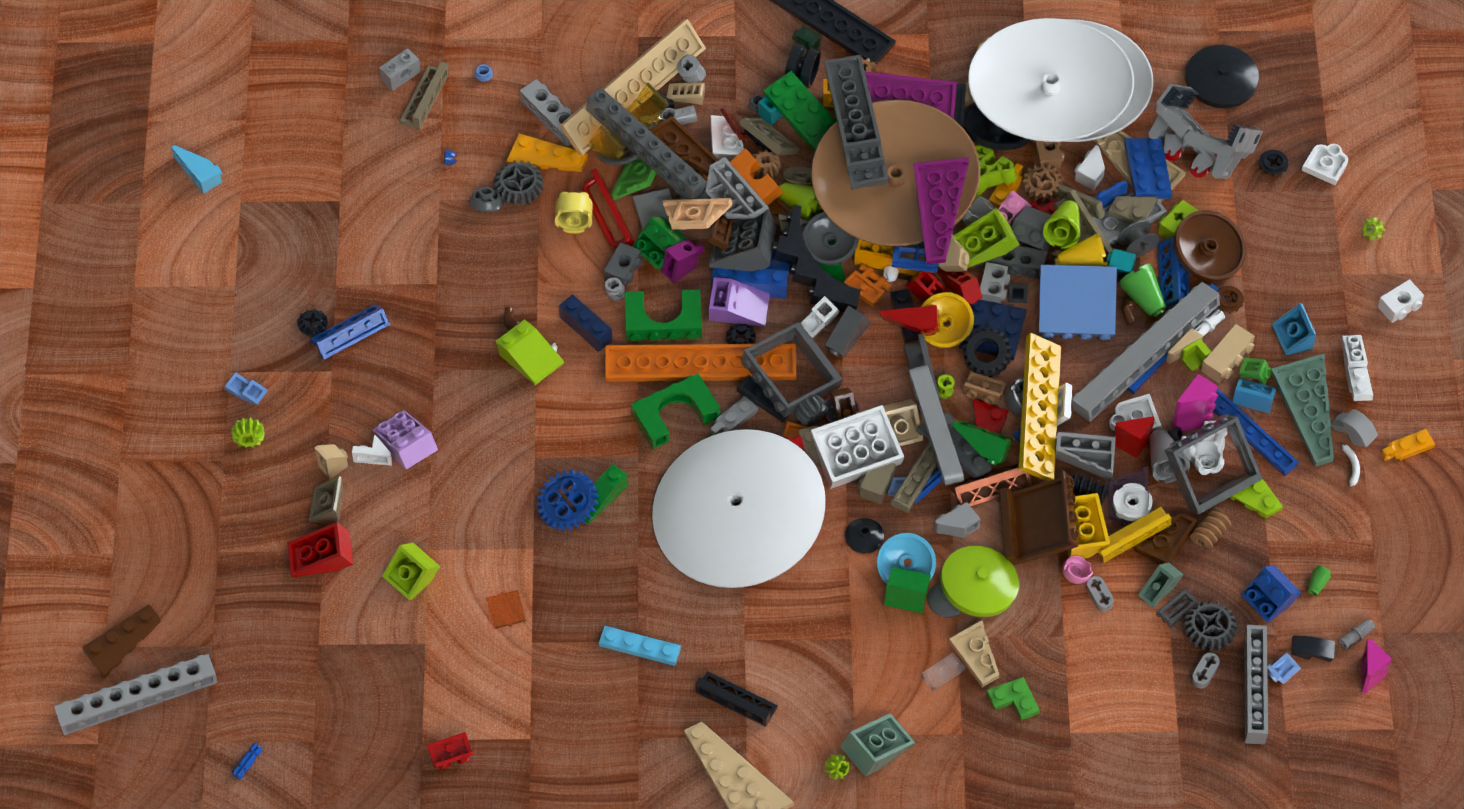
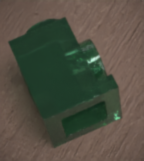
[792,25,821,51]

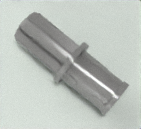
[1339,620,1375,650]

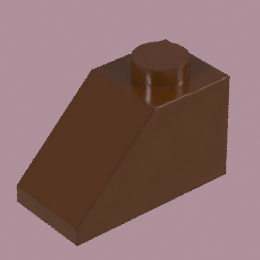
[830,387,857,421]

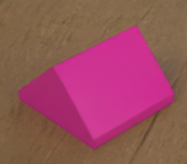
[1362,639,1392,693]

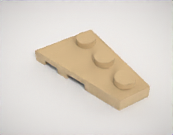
[949,620,999,688]

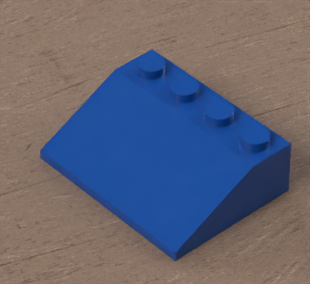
[711,252,791,299]

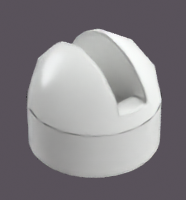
[883,266,899,282]

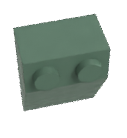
[840,713,915,777]

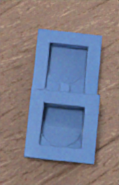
[224,372,268,405]

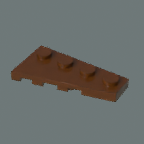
[82,605,161,679]

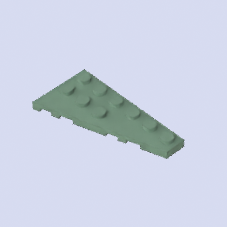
[1271,354,1334,467]

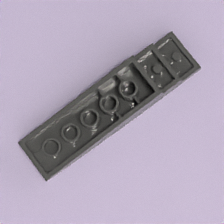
[824,55,889,190]

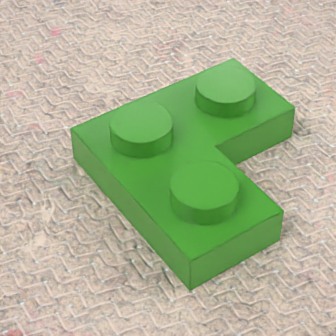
[986,677,1040,720]

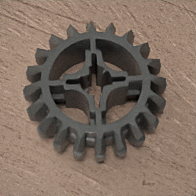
[494,160,544,207]
[1183,600,1238,653]

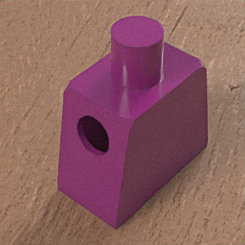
[661,240,704,284]

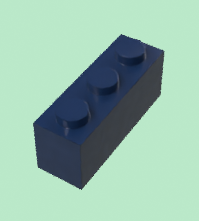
[559,294,612,352]

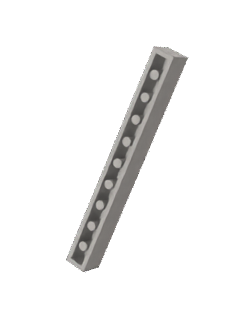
[1072,282,1220,422]

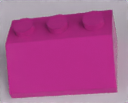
[1172,374,1218,431]

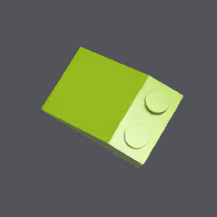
[953,208,1020,268]
[496,319,564,385]

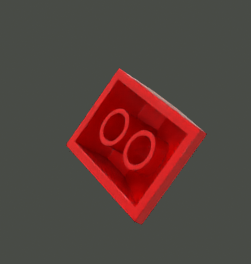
[287,522,353,577]

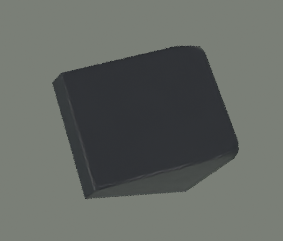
[1008,284,1028,304]

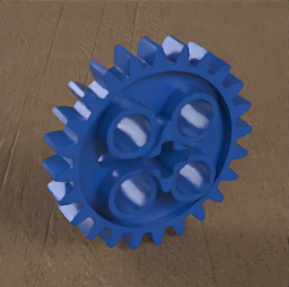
[536,469,599,532]

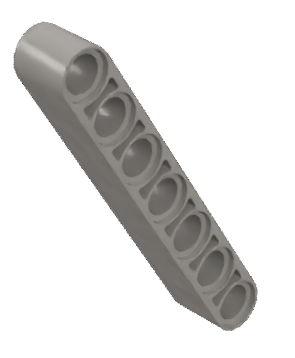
[908,365,964,486]

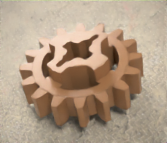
[1022,163,1063,202]

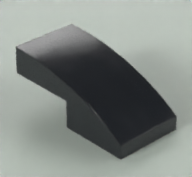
[1291,636,1335,662]

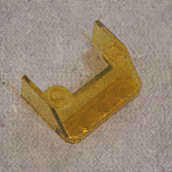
[587,83,669,160]

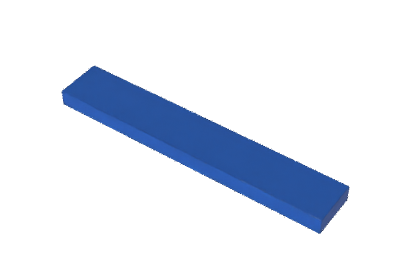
[1213,388,1299,476]

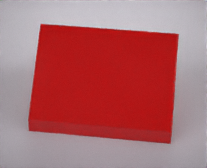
[1113,416,1154,458]

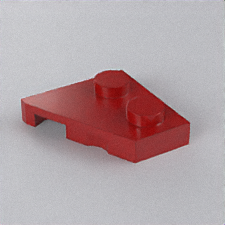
[973,399,1009,434]

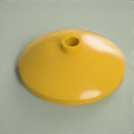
[921,292,974,348]

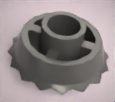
[468,187,504,212]

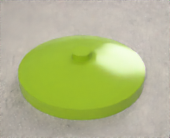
[940,546,1019,617]

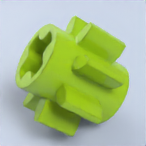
[1361,217,1386,241]
[824,754,849,779]

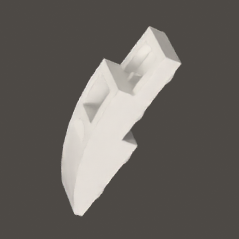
[1342,335,1373,401]

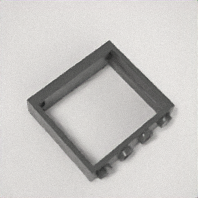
[741,322,843,417]
[1165,414,1263,514]

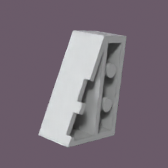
[1055,432,1116,481]

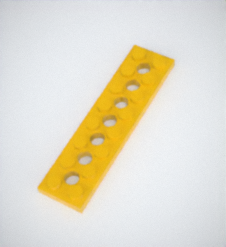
[1019,333,1061,481]

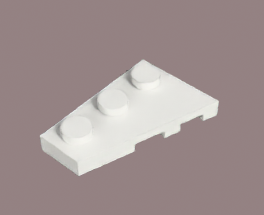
[710,115,744,160]

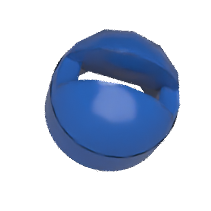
[444,150,457,165]

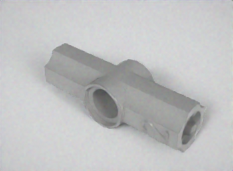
[640,105,697,130]

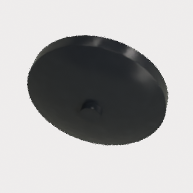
[1185,45,1259,108]
[963,102,1031,150]

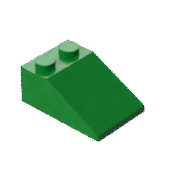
[952,420,1013,465]

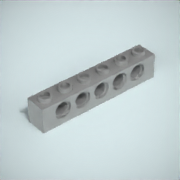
[1244,625,1268,744]

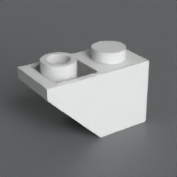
[1074,145,1105,191]

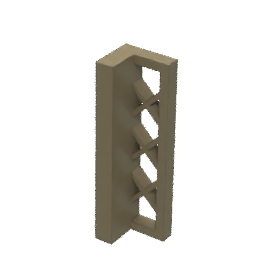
[400,62,449,130]
[1053,190,1113,261]

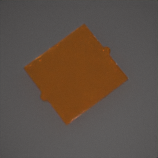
[486,590,526,629]

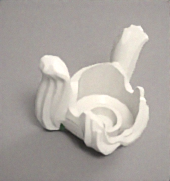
[1181,428,1227,475]

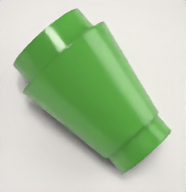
[1307,565,1331,596]

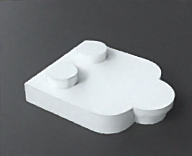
[1302,144,1348,185]
[1109,394,1162,432]

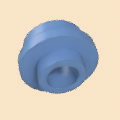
[475,64,493,82]

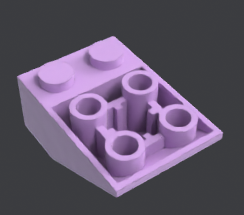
[372,410,438,470]

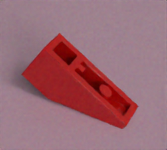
[937,269,983,305]
[905,271,951,302]
[880,305,940,336]

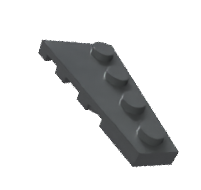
[916,412,992,479]

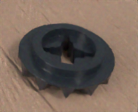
[1259,150,1289,176]
[297,308,328,336]
[726,323,756,344]

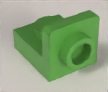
[1239,358,1271,385]

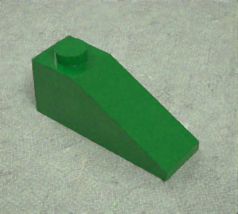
[574,464,628,524]

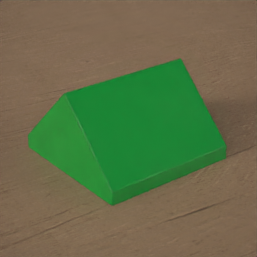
[884,567,931,614]

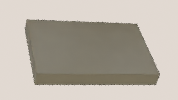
[739,117,800,156]

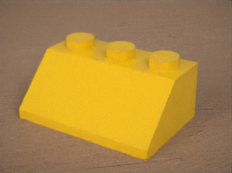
[1067,493,1110,559]

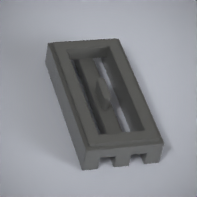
[1156,589,1199,628]

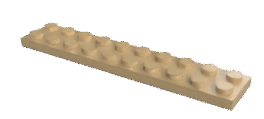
[559,19,706,155]

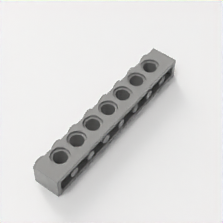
[54,654,218,735]

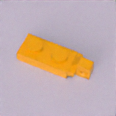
[989,163,1023,208]
[1381,429,1435,461]

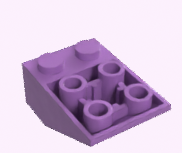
[709,277,770,327]

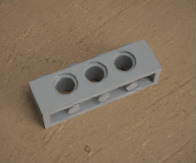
[520,79,572,147]

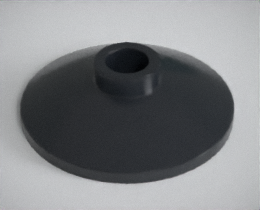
[845,518,884,553]

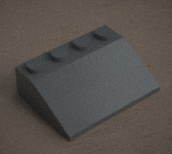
[709,210,777,272]

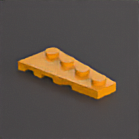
[506,133,588,172]

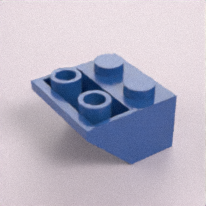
[1241,565,1301,622]

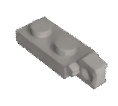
[710,397,758,436]

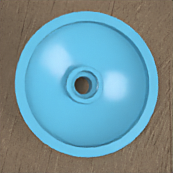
[877,533,936,584]

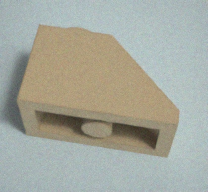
[938,235,970,272]
[315,444,348,479]

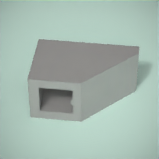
[934,502,981,538]

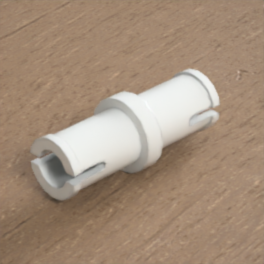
[1194,309,1225,336]

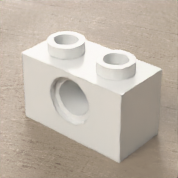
[1378,279,1424,323]

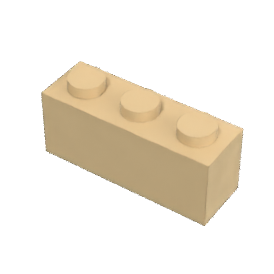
[1201,324,1255,384]

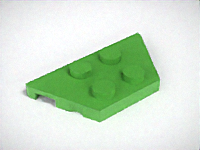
[611,158,656,200]

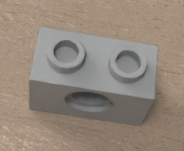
[379,48,421,91]

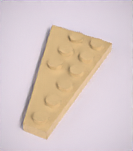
[1093,130,1186,203]
[684,722,794,809]

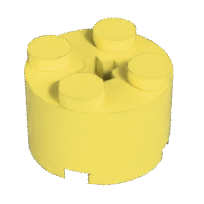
[555,192,593,234]

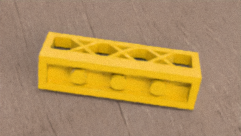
[1098,507,1172,563]

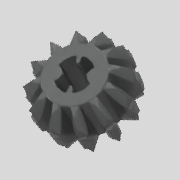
[794,395,828,426]

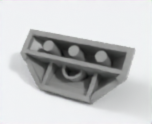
[705,157,769,219]

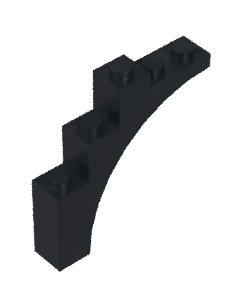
[772,205,861,312]

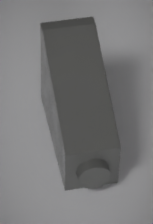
[825,306,871,357]

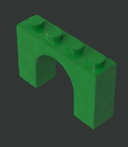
[625,290,702,342]
[631,373,720,449]

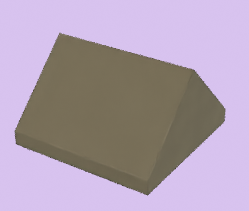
[308,476,344,524]

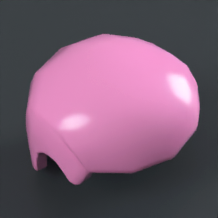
[1062,555,1093,584]

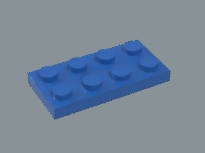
[1124,138,1172,199]

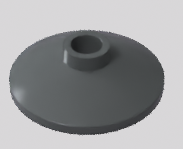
[928,583,962,618]

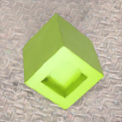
[1180,339,1211,372]

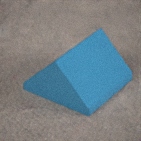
[1272,303,1316,355]
[1233,378,1277,414]

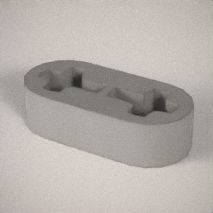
[1086,576,1114,612]
[1192,653,1220,688]

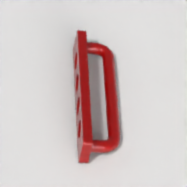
[582,168,635,248]

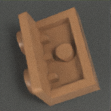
[963,371,1007,406]

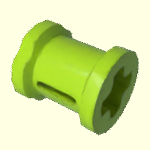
[937,374,955,399]

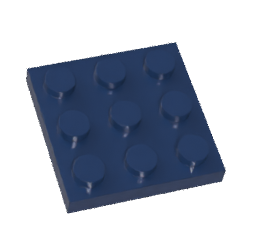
[959,299,1027,360]

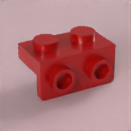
[427,732,474,770]

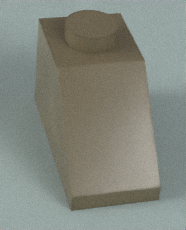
[858,463,896,505]

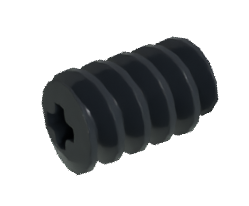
[1071,471,1108,507]

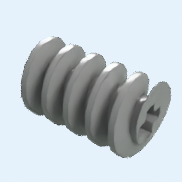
[677,54,706,83]

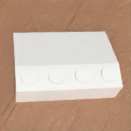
[811,405,904,489]

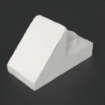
[352,435,392,466]

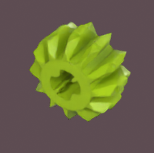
[232,417,265,449]

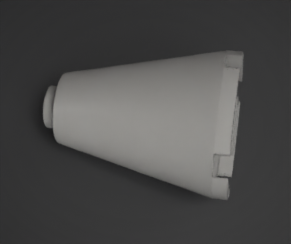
[1149,429,1190,483]

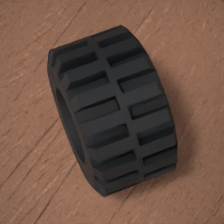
[963,327,1011,377]

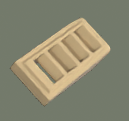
[667,82,705,105]
[1166,328,1203,364]

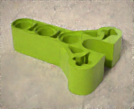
[974,145,1017,200]

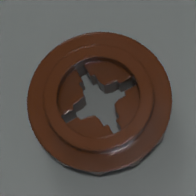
[1217,286,1244,314]

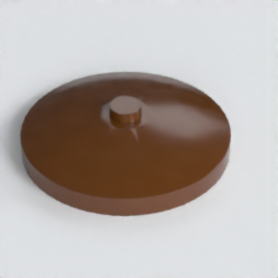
[1173,210,1246,282]

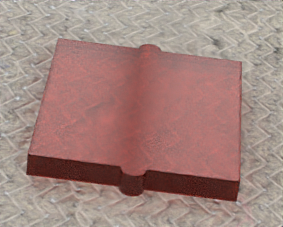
[720,108,748,142]

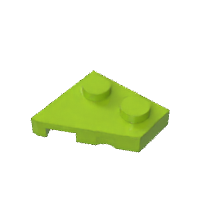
[1230,479,1283,518]

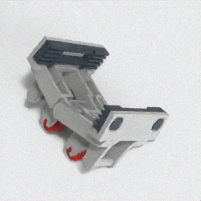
[1149,84,1263,179]

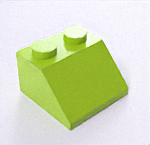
[382,543,440,600]

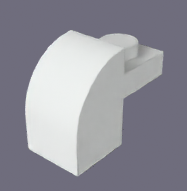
[801,296,839,338]

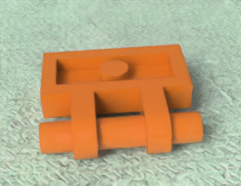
[844,264,892,307]

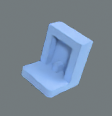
[1267,653,1301,684]

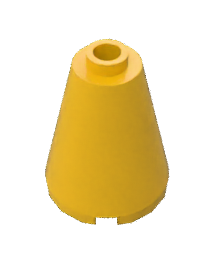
[1054,234,1108,267]

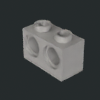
[980,262,1011,304]

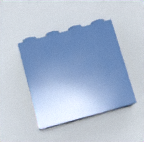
[1038,265,1117,340]

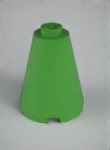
[1119,264,1166,318]

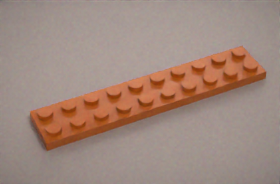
[605,344,796,382]

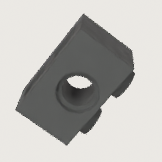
[604,242,643,288]

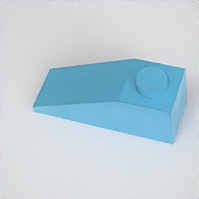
[171,145,222,194]

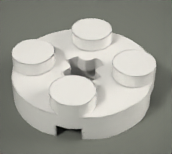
[1113,483,1153,521]

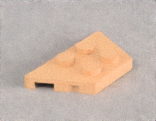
[662,198,733,230]

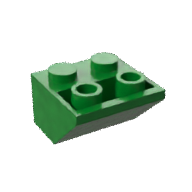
[632,217,688,270]

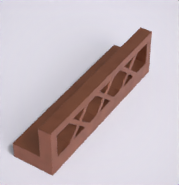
[950,463,1032,506]

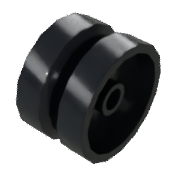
[785,43,821,88]

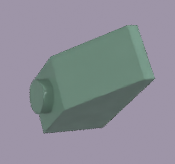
[1138,562,1183,608]

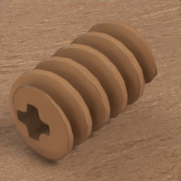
[1190,507,1231,549]

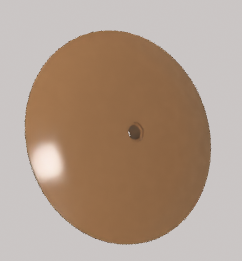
[812,100,980,246]

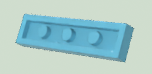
[599,626,681,666]

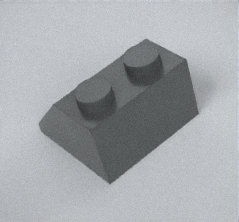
[1011,206,1051,251]

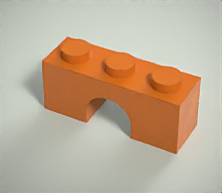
[730,148,784,206]

